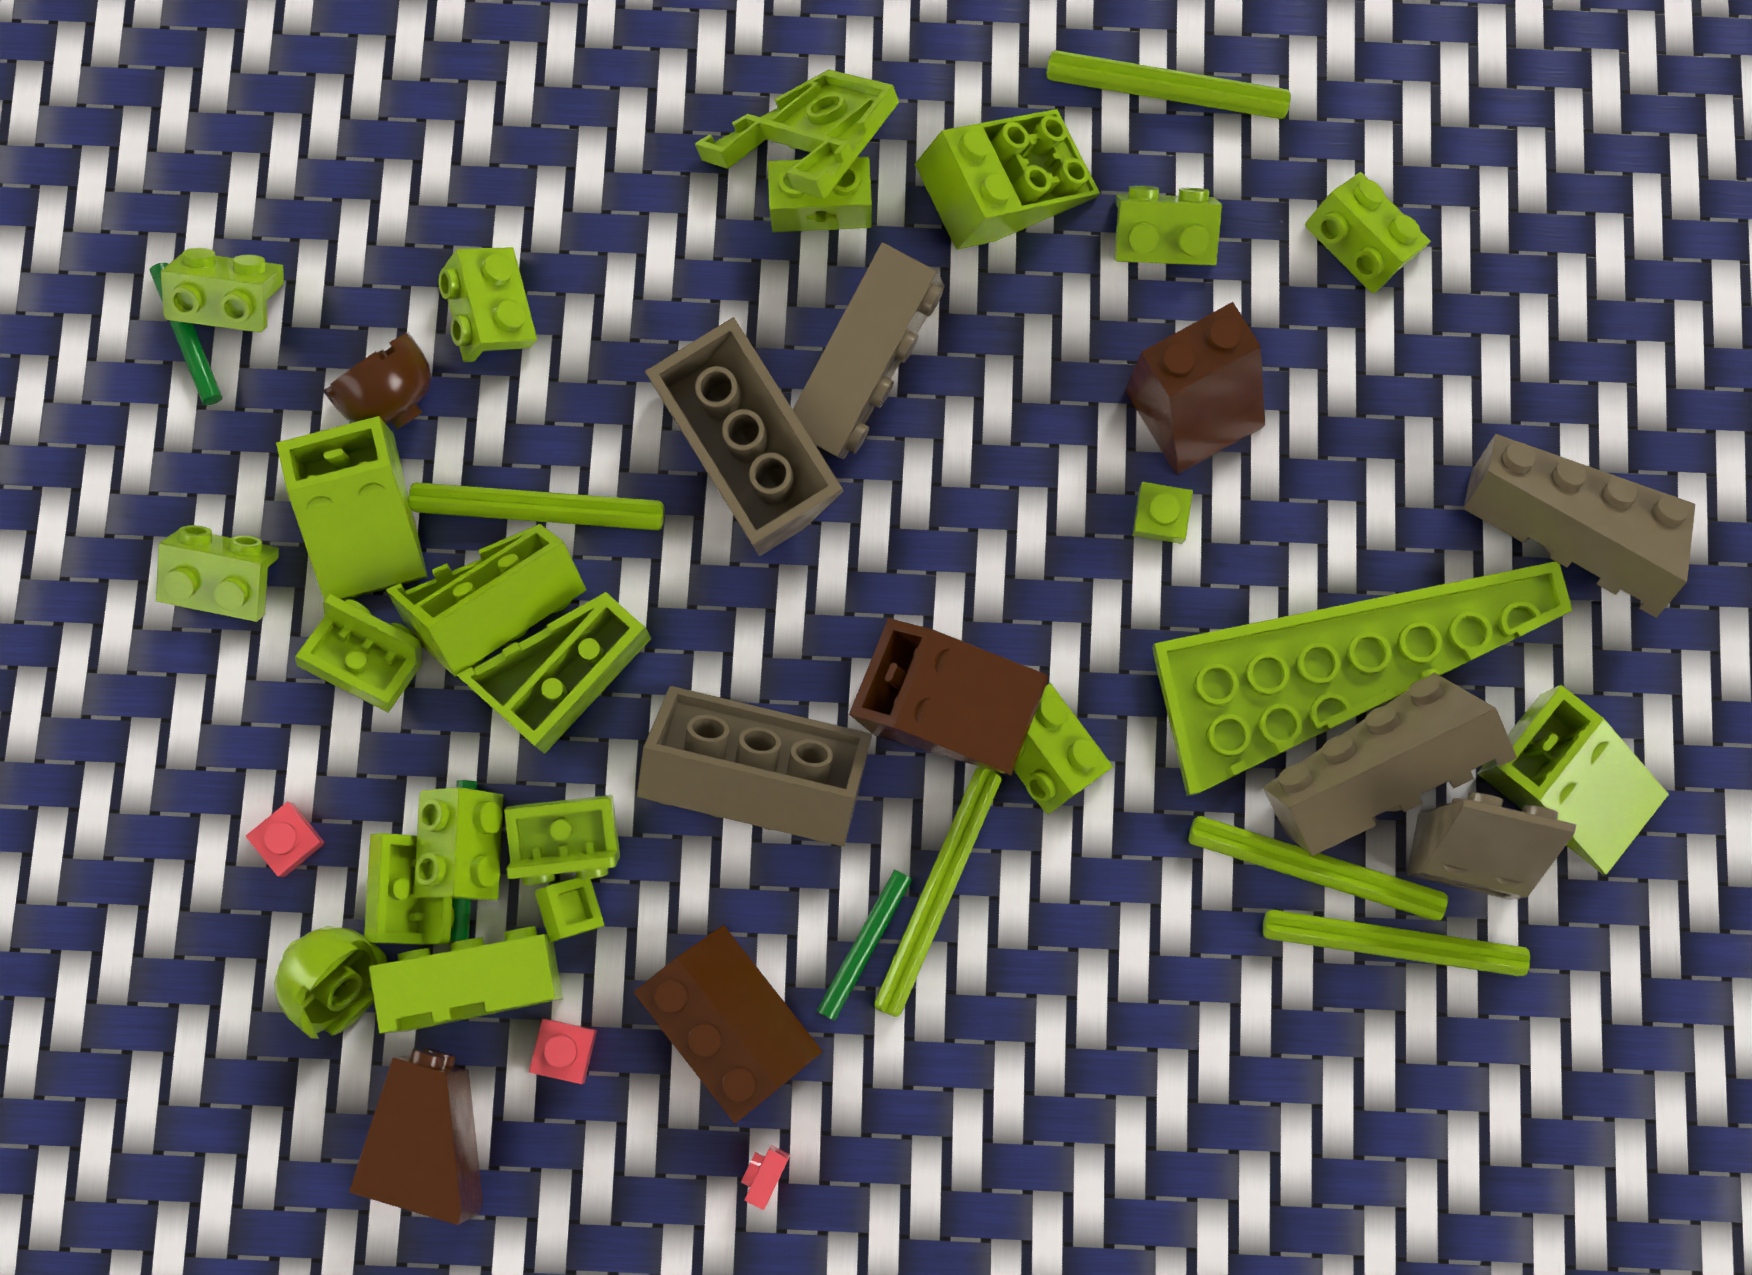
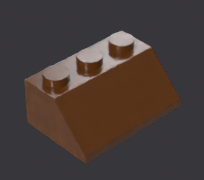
[633,925,823,1124]

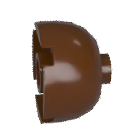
[323,332,431,430]

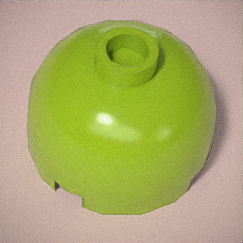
[274,926,387,1039]

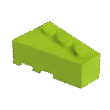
[386,524,587,676]
[457,592,652,754]
[369,926,563,1034]

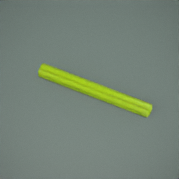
[1046,50,1291,119]
[408,482,665,530]
[874,767,1002,1017]
[1189,816,1448,921]
[1263,910,1530,976]

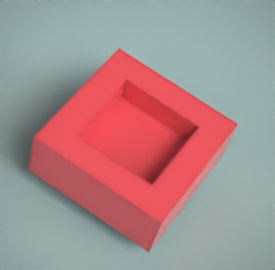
[246,801,326,878]
[529,1018,597,1084]
[741,1145,791,1210]

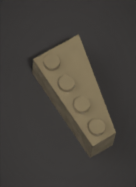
[793,242,945,459]
[1463,434,1696,618]
[1263,673,1517,856]

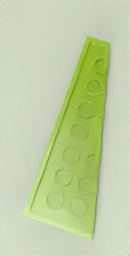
[1152,561,1573,796]

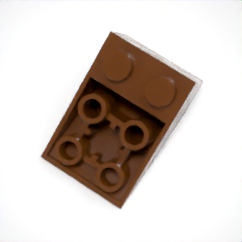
[849,618,1049,776]

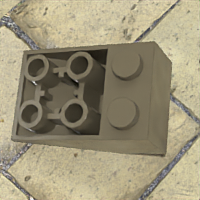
[1407,793,1577,900]

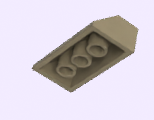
[645,317,844,557]
[637,686,872,847]

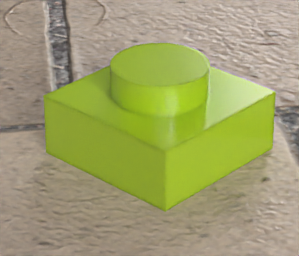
[1132,482,1193,544]
[534,878,605,943]

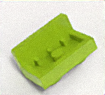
[1305,172,1431,293]
[1114,186,1222,265]
[439,247,537,362]
[161,248,284,332]
[156,525,279,622]
[295,594,422,713]
[1013,683,1113,814]
[414,787,503,901]
[504,795,620,885]
[364,833,454,945]

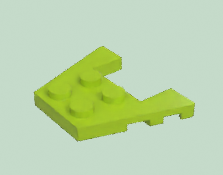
[695,69,899,199]

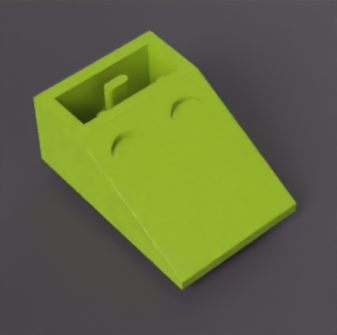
[914,109,1100,250]
[276,416,428,601]
[1477,685,1669,876]

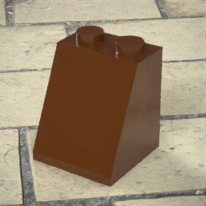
[1125,302,1265,475]
[349,1047,483,1225]

